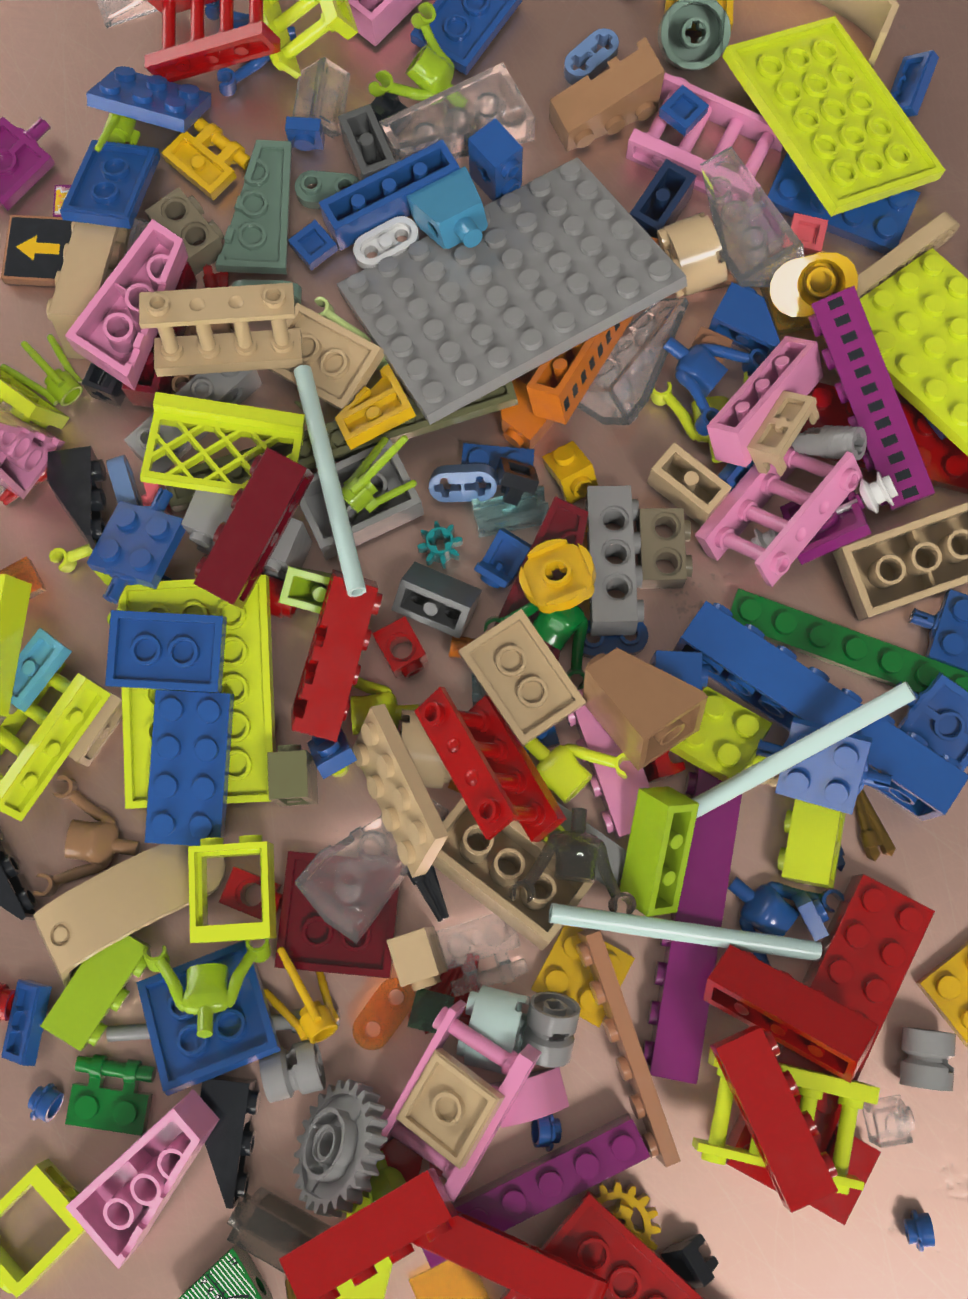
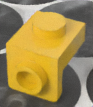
[542,441,598,504]

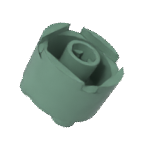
[658,0,731,71]

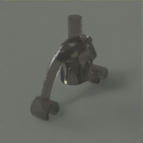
[508,808,636,914]

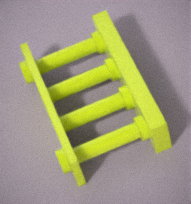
[263,0,358,79]
[0,663,111,822]
[692,1047,880,1195]

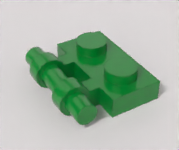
[65,1054,156,1136]

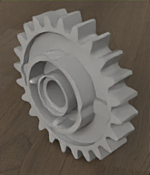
[293,1079,388,1218]

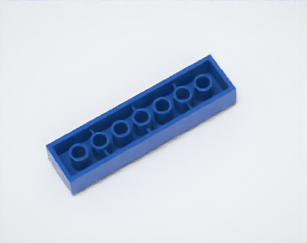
[673,601,968,821]

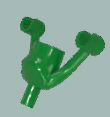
[484,602,588,690]

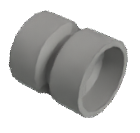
[521,991,581,1068]
[899,1027,956,1091]
[259,1040,326,1103]

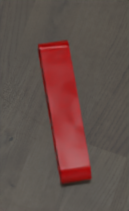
[411,1210,610,1299]

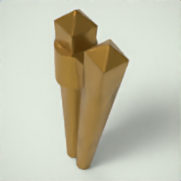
[855,789,896,862]

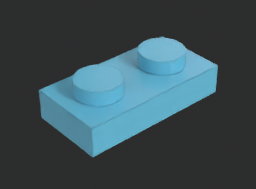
[11,628,72,712]

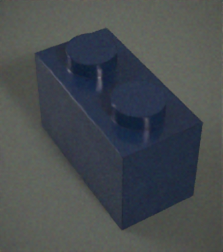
[629,159,696,245]

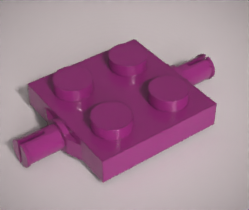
[0,117,55,211]

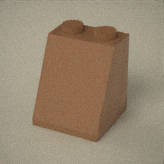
[583,648,708,771]

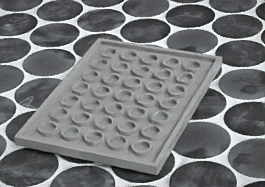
[337,157,687,425]

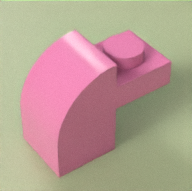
[490,1067,569,1128]

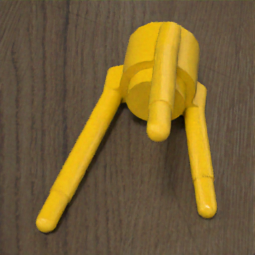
[263,947,340,1044]

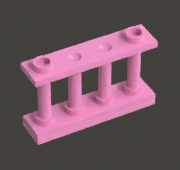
[626,73,783,214]
[695,445,863,587]
[380,1000,542,1202]

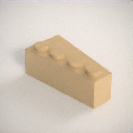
[46,221,130,360]

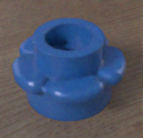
[28,1083,64,1123]
[531,1114,562,1152]
[904,1209,935,1252]

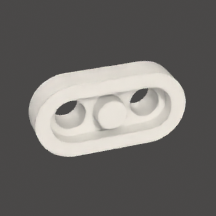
[353,216,419,269]

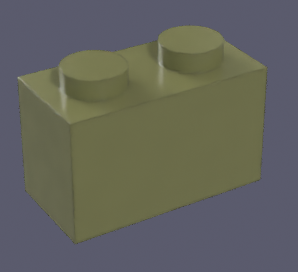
[267,744,318,806]

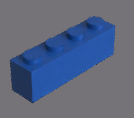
[319,139,460,251]

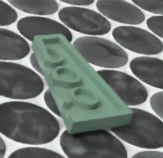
[215,140,292,275]

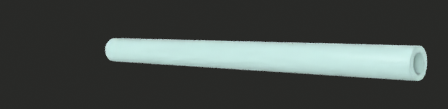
[294,365,367,597]
[692,681,916,819]
[549,903,822,961]

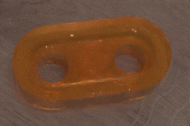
[352,977,416,1050]

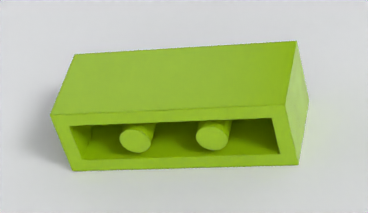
[618,786,699,917]
[40,934,151,1051]

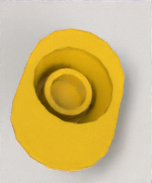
[770,252,858,317]

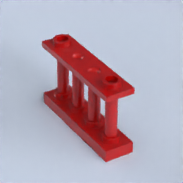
[144,0,281,82]
[414,687,566,842]

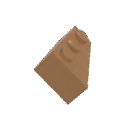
[549,37,665,152]

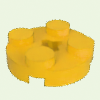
[519,539,596,614]

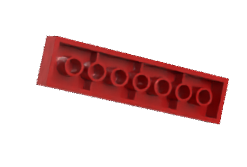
[725,874,935,1192]

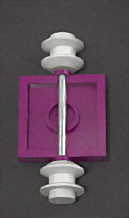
[750,471,898,565]

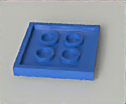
[136,940,281,1096]

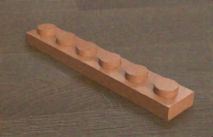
[576,929,681,1167]

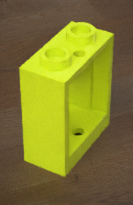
[188,835,277,943]
[0,1158,86,1298]

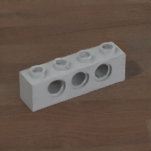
[124,370,262,473]
[585,485,644,636]

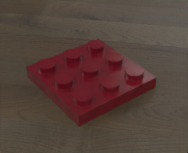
[274,851,403,978]

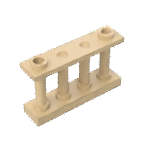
[139,282,303,377]

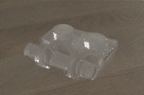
[435,913,528,997]

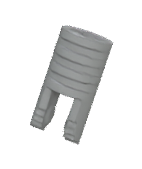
[792,425,867,460]

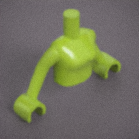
[368,2,466,108]
[143,939,271,1038]

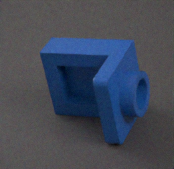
[474,528,532,588]

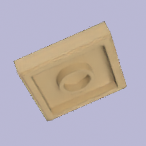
[396,1048,505,1169]

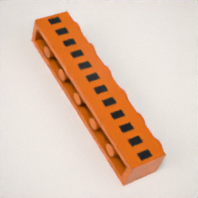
[526,237,659,425]

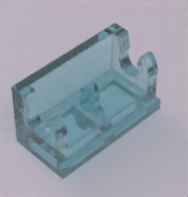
[471,485,549,538]

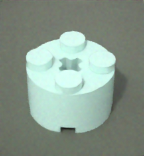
[456,985,530,1074]

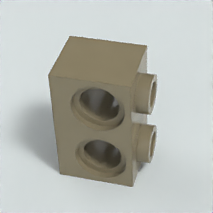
[145,187,224,276]
[636,508,693,589]

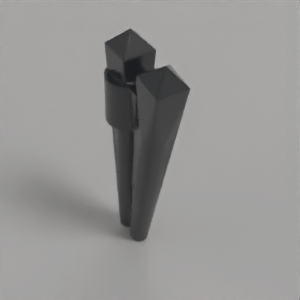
[403,864,449,922]

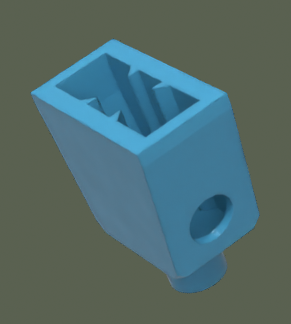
[406,166,488,249]

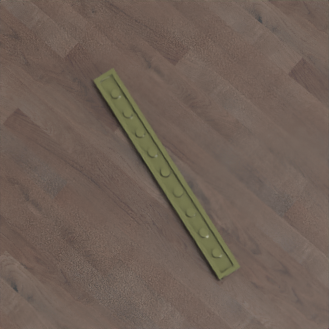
[166,381,519,512]

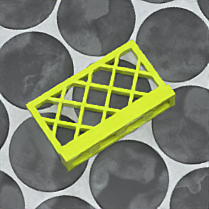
[140,392,305,496]

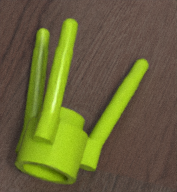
[95,112,141,152]
[0,334,83,407]
[341,435,417,513]

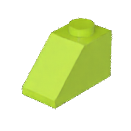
[278,566,331,614]

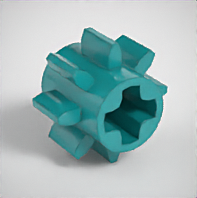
[417,521,463,569]

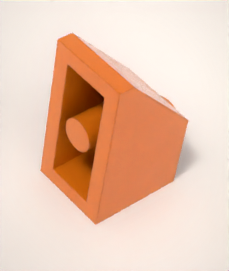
[500,378,555,449]

